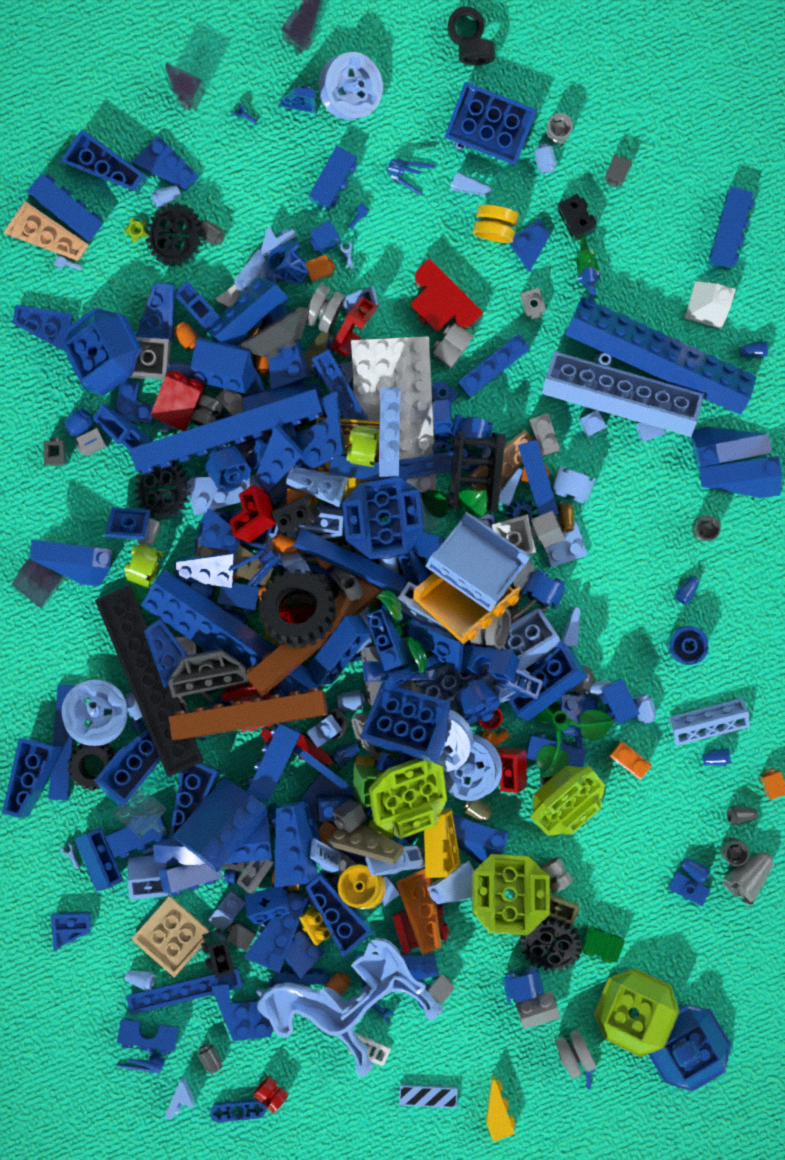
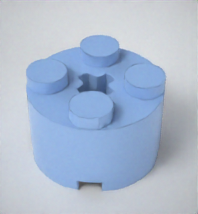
[552,466,596,503]

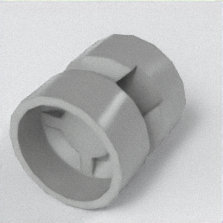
[546,113,573,145]
[540,857,574,893]

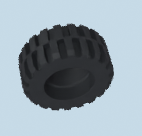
[259,569,336,648]

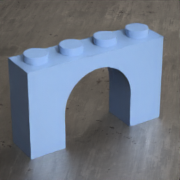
[379,387,400,477]

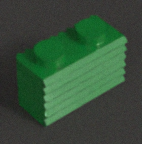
[581,925,625,964]

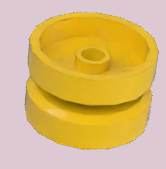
[472,205,519,243]
[338,864,386,910]

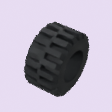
[67,744,115,791]

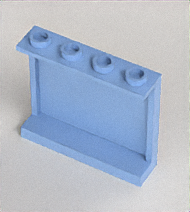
[425,512,531,612]

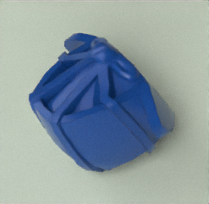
[266,241,309,284]

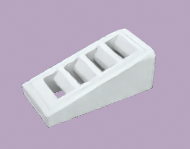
[347,1032,391,1066]

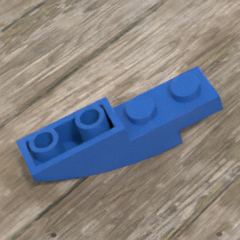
[175,281,221,341]

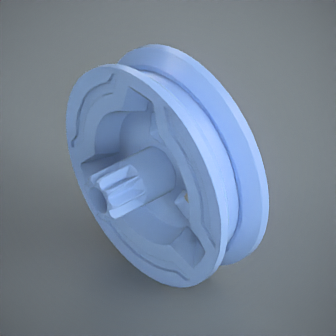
[318,52,383,120]
[62,680,128,746]
[413,710,473,772]
[444,735,502,801]

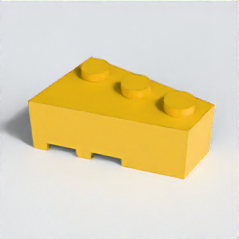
[424,809,461,878]

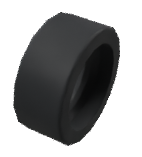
[447,6,484,45]
[459,39,495,65]

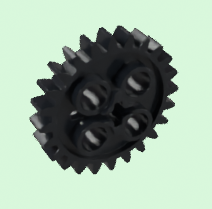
[145,203,205,267]
[134,461,192,520]
[520,916,583,972]

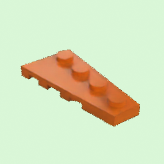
[396,869,442,955]

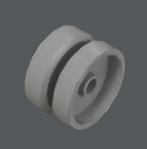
[306,284,346,334]
[470,608,511,650]
[554,1029,597,1080]

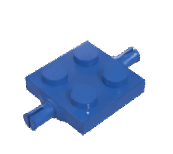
[559,692,598,749]

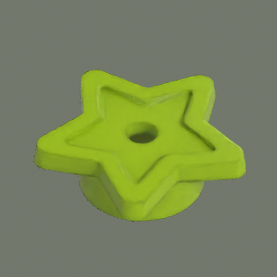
[124,218,148,243]

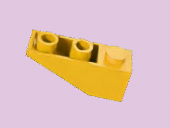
[486,1075,516,1142]

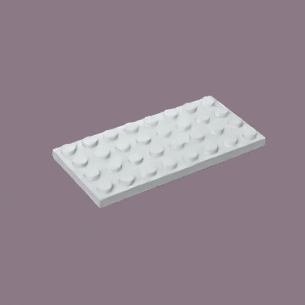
[351,336,436,492]

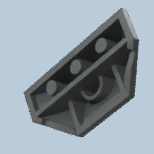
[236,307,308,359]
[168,649,249,698]

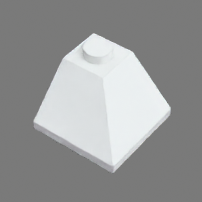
[684,281,736,329]
[492,515,536,556]

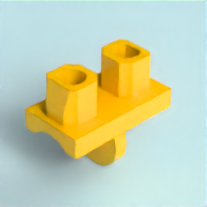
[299,905,331,945]

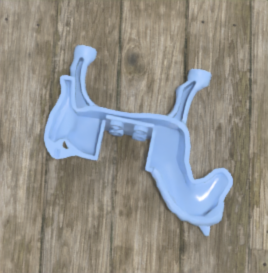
[257,938,443,1078]

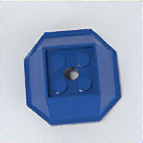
[64,308,142,395]
[342,477,424,559]
[648,1004,731,1092]

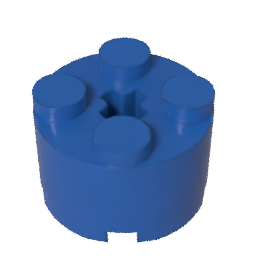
[451,415,494,448]
[206,446,251,492]
[521,570,566,610]
[666,626,709,665]
[454,679,500,724]
[502,966,545,1003]

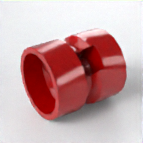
[478,708,503,730]
[253,1076,289,1113]

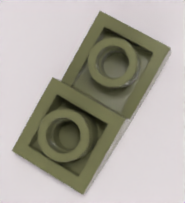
[304,331,336,372]

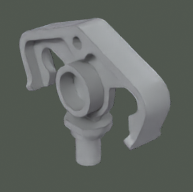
[351,713,391,762]

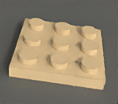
[131,895,211,977]

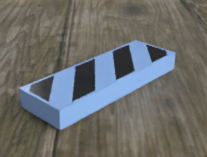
[399,1084,457,1108]

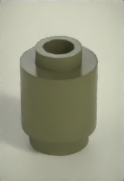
[463,799,493,823]

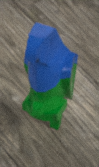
[577,237,600,299]

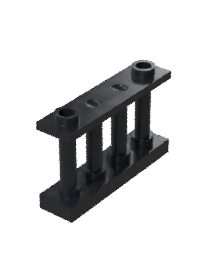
[446,430,505,512]

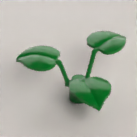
[422,489,487,519]
[376,590,428,674]
[535,699,614,777]

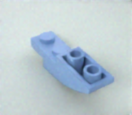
[365,845,425,876]

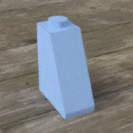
[427,861,474,904]

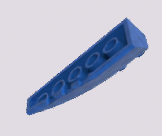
[94,704,192,808]
[153,814,272,865]

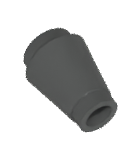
[727,806,757,825]

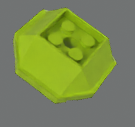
[369,758,447,839]
[530,765,605,835]
[472,854,550,935]
[594,968,680,1057]

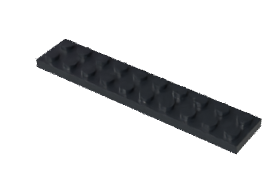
[95,585,204,777]

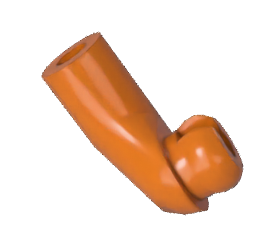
[481,729,511,746]

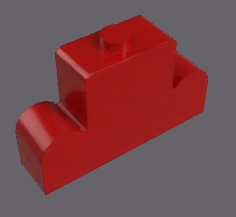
[411,258,483,333]

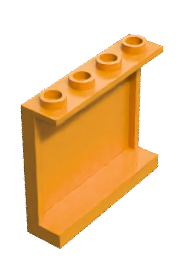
[413,573,520,644]

